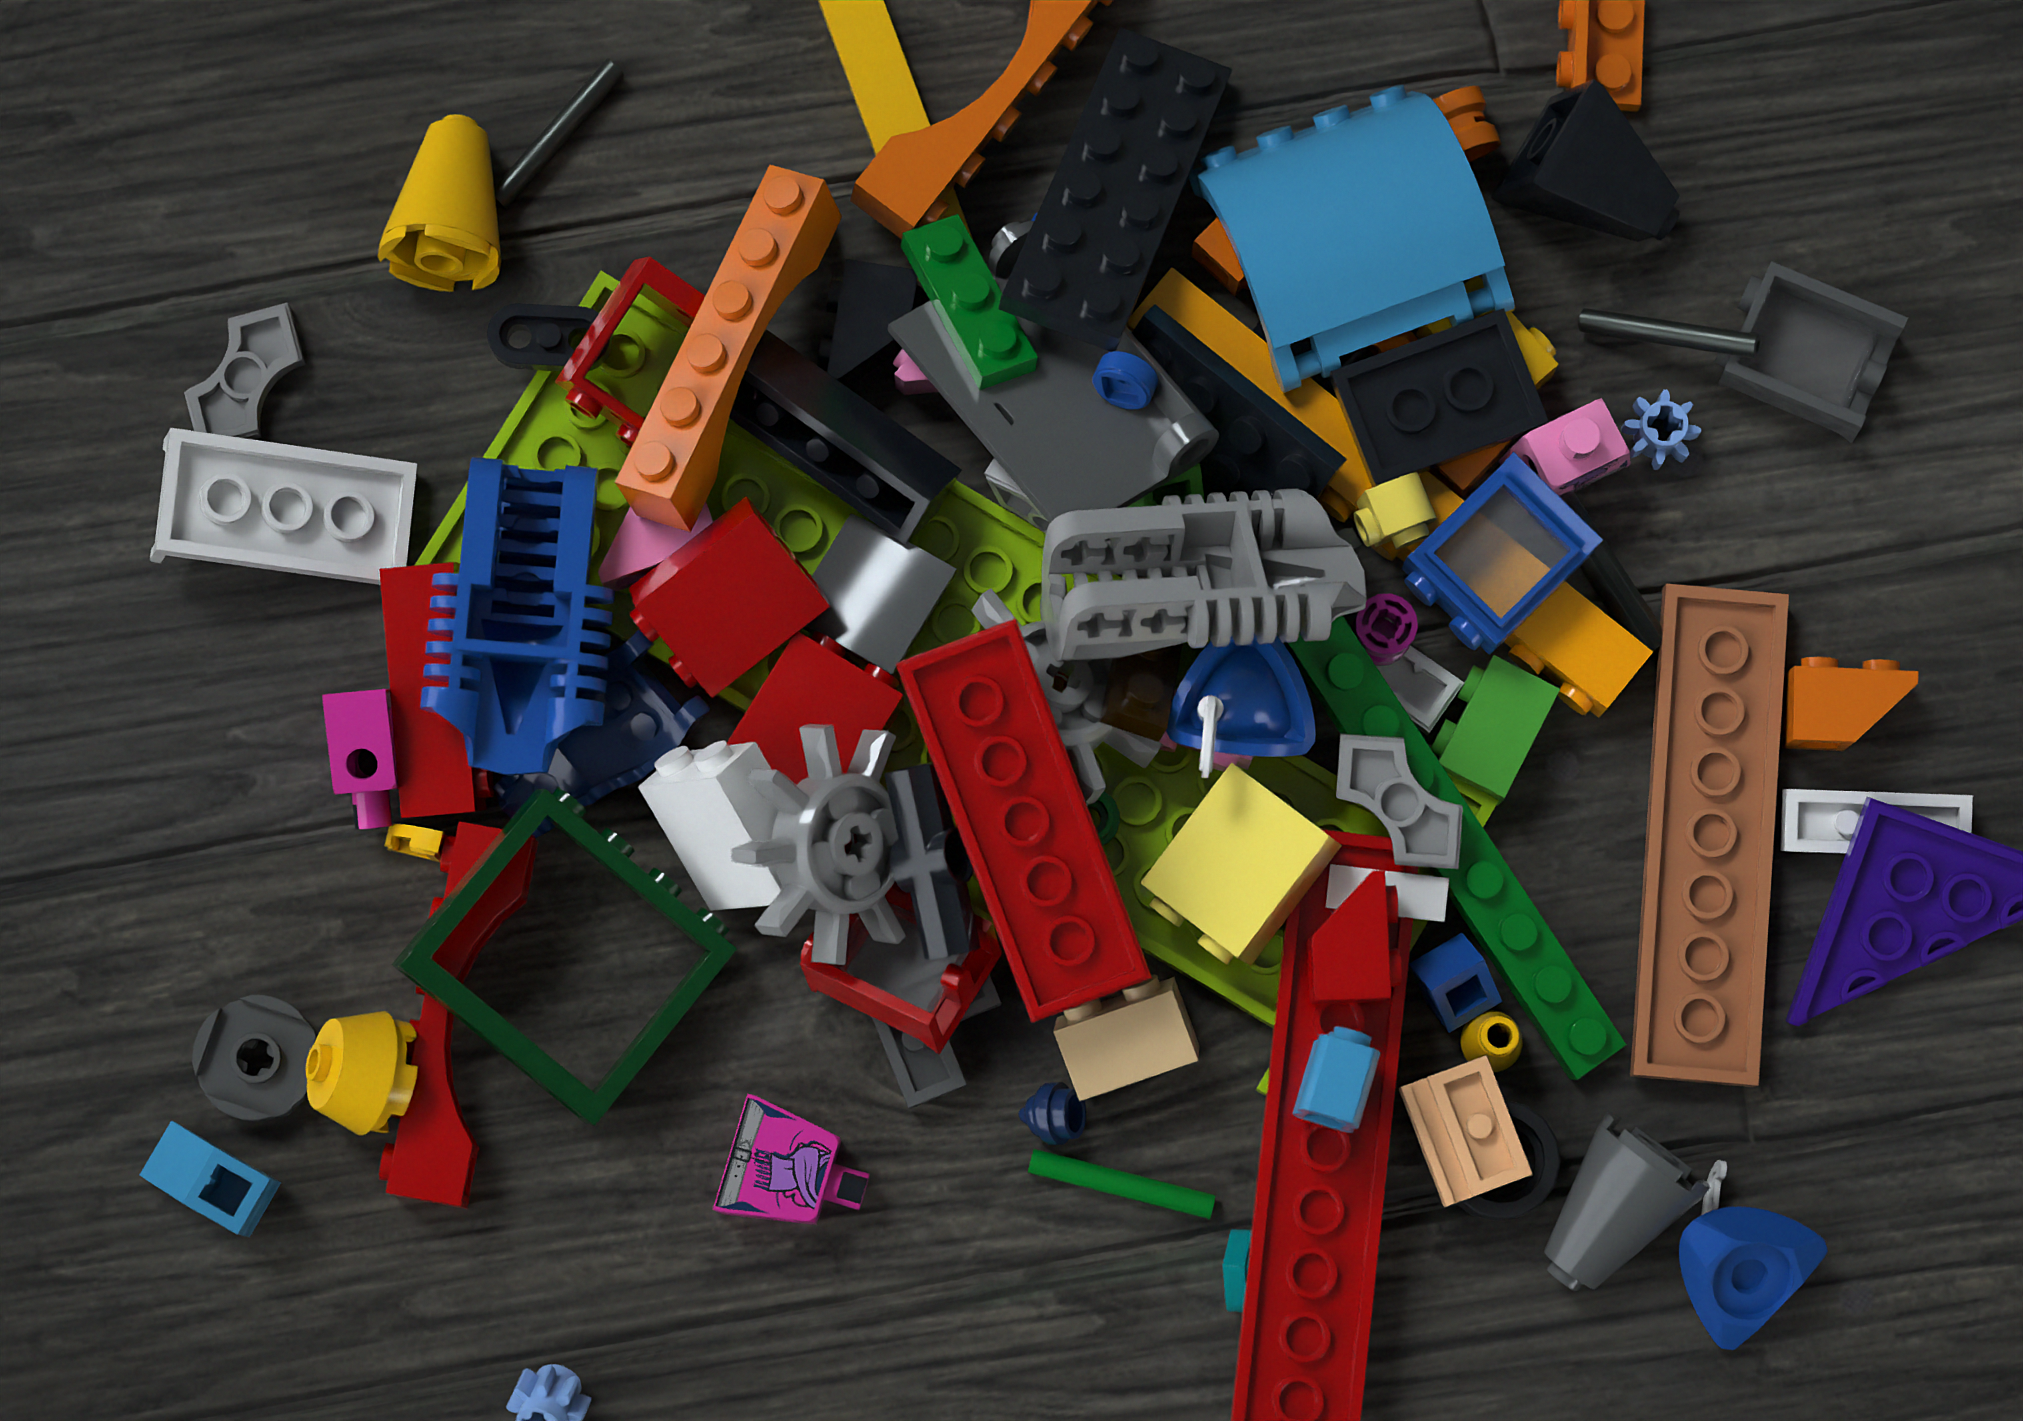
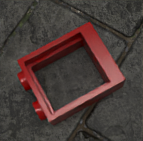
[555,257,705,448]

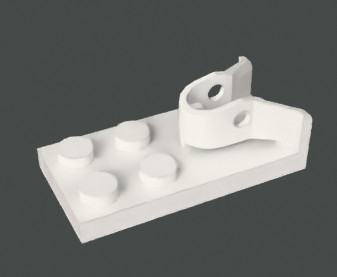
[150,428,417,585]

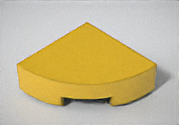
[384,824,446,862]

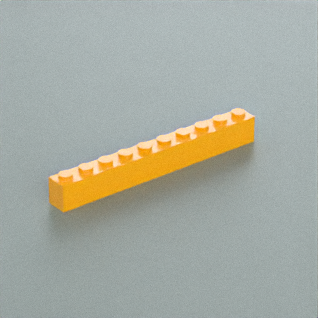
[1127,267,1653,718]

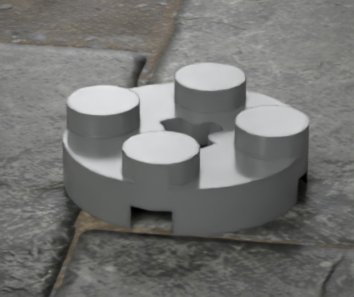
[192,995,318,1122]

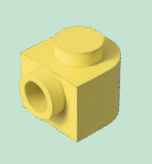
[1354,472,1437,550]

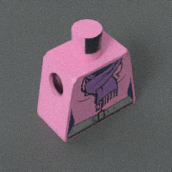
[1499,398,1630,515]

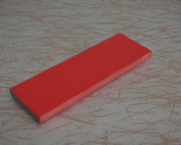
[896,618,1152,1023]

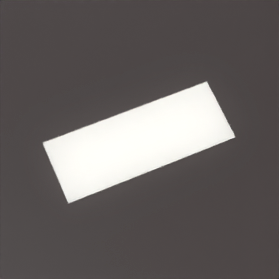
[1326,864,1449,922]

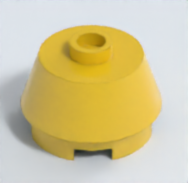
[306,1011,418,1135]

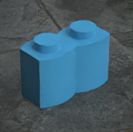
[1292,1026,1380,1132]

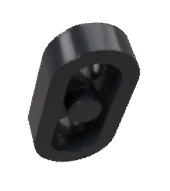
[487,303,612,371]

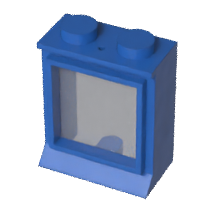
[1402,452,1603,655]

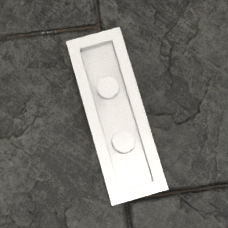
[1780,789,1973,853]

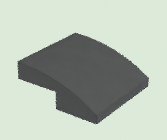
[802,513,957,676]

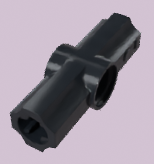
[884,762,981,960]

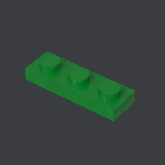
[901,214,1038,391]

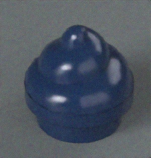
[1018,1082,1086,1145]

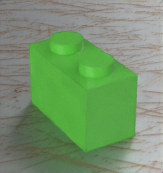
[1431,655,1560,806]

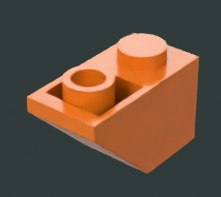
[1782,657,1918,751]

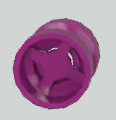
[1351,593,1418,666]

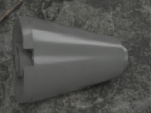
[1544,1111,1710,1292]

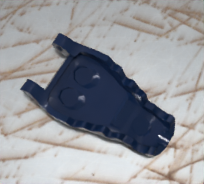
[493,630,710,838]

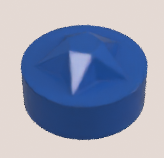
[1092,351,1158,409]

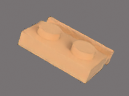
[1399,1055,1532,1207]

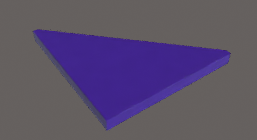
[1785,797,2023,1026]

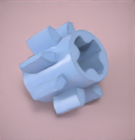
[1621,389,1701,470]
[506,1364,591,1421]

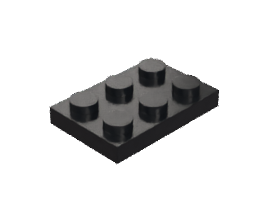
[1329,308,1549,488]

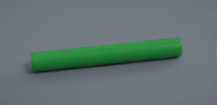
[1028,1149,1216,1219]

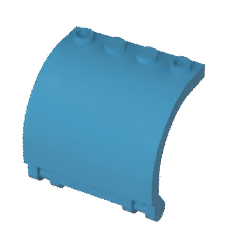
[1189,85,1515,393]

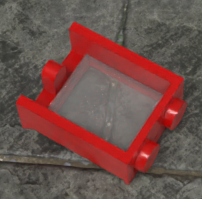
[800,881,1002,1055]

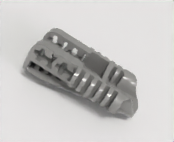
[1042,488,1366,661]

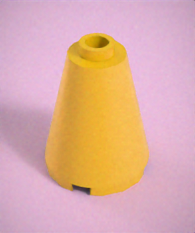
[377,114,502,292]

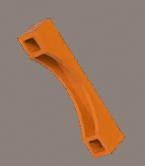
[850,0,1113,239]
[615,165,842,533]

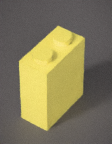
[1140,762,1342,966]

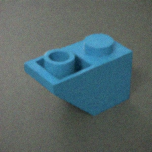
[139,1120,282,1238]

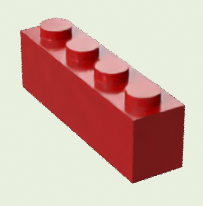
[379,562,494,818]

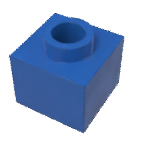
[1409,933,1502,1033]

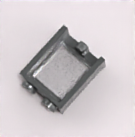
[1714,261,1908,443]

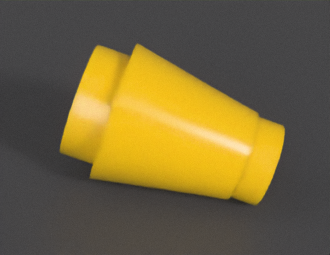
[1460,1010,1523,1072]

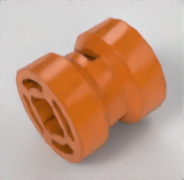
[1433,86,1502,162]

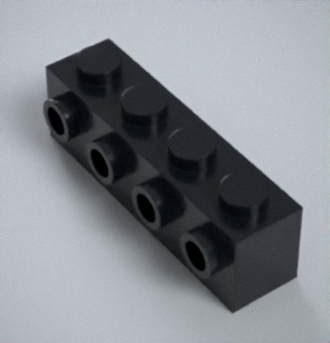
[729,329,962,545]

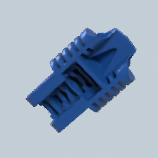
[420,457,615,776]

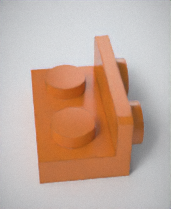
[1556,0,1645,112]

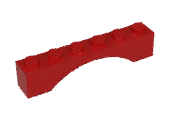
[379,821,538,1209]

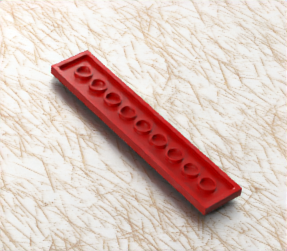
[1230,829,1419,1421]

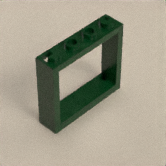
[391,788,737,1126]

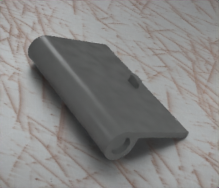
[888,221,1219,523]

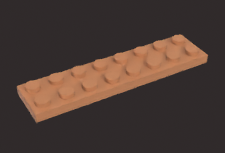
[1630,584,1789,1087]

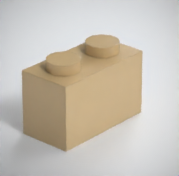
[1054,975,1200,1101]

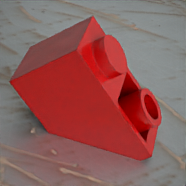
[1307,870,1401,1004]

